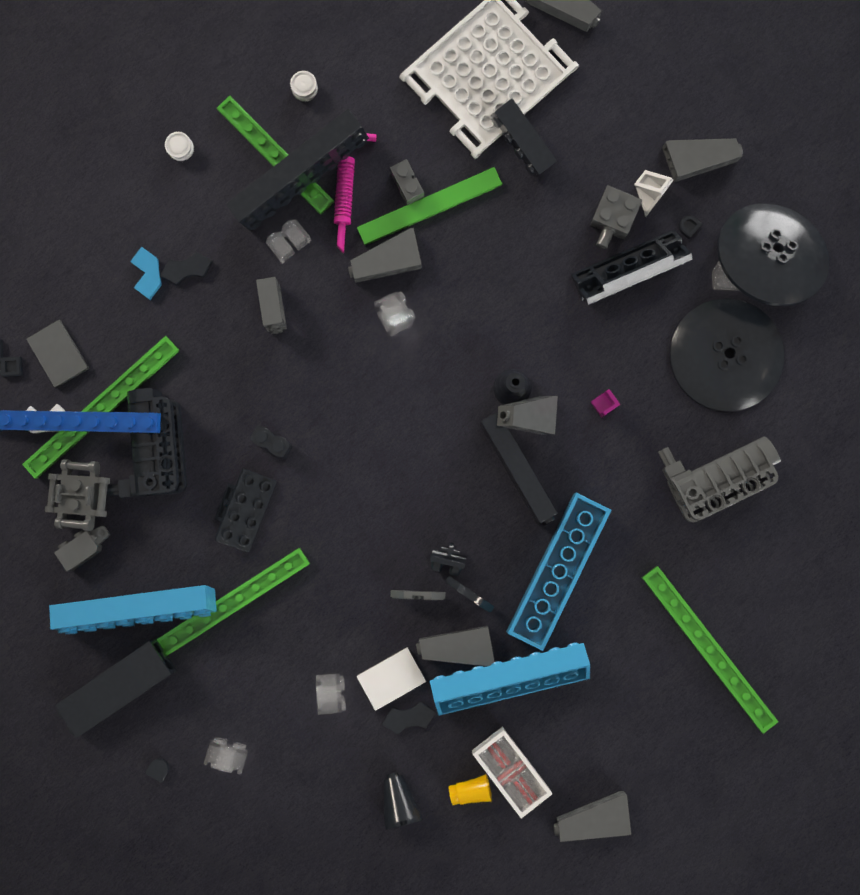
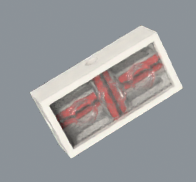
[472,726,552,818]

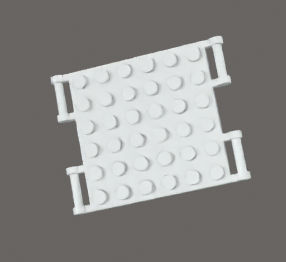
[399,0,579,159]

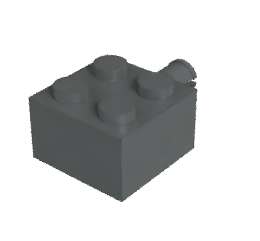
[590,185,642,249]

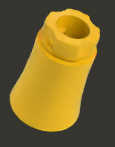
[449,774,492,805]

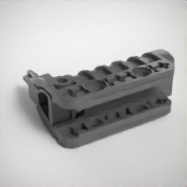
[658,437,781,523]

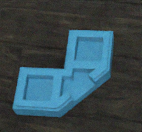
[130,247,162,300]

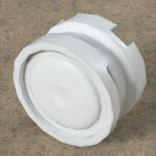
[290,71,318,102]
[165,132,194,161]

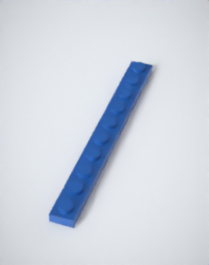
[0,410,161,433]

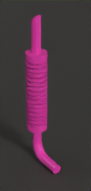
[334,133,376,253]

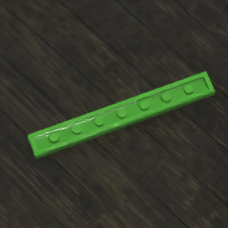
[217,96,334,215]
[357,167,502,246]

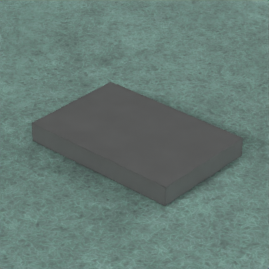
[26,320,89,388]

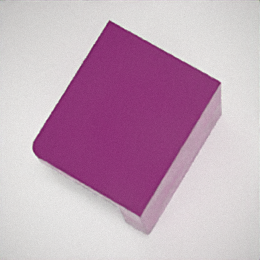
[591,389,620,418]

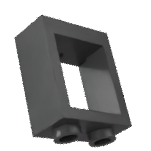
[256,277,287,334]

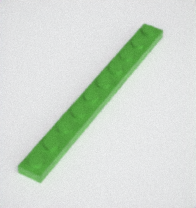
[22,336,180,479]
[157,548,310,657]
[642,566,778,734]

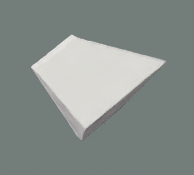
[634,170,673,216]

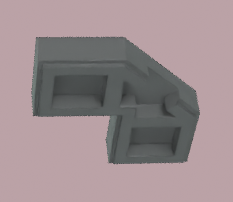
[390,590,446,600]

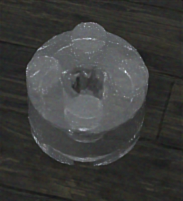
[374,292,415,336]
[316,673,346,715]
[204,737,248,774]

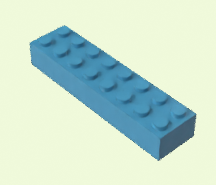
[506,493,611,651]
[49,585,217,634]
[430,643,590,716]

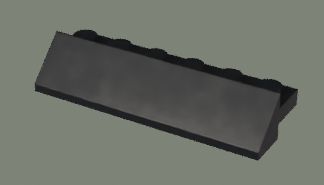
[571,230,693,305]

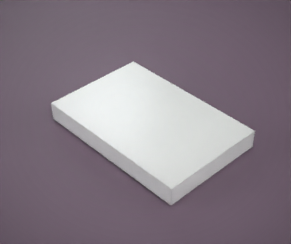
[357,647,426,711]

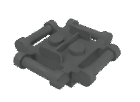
[45,459,110,531]

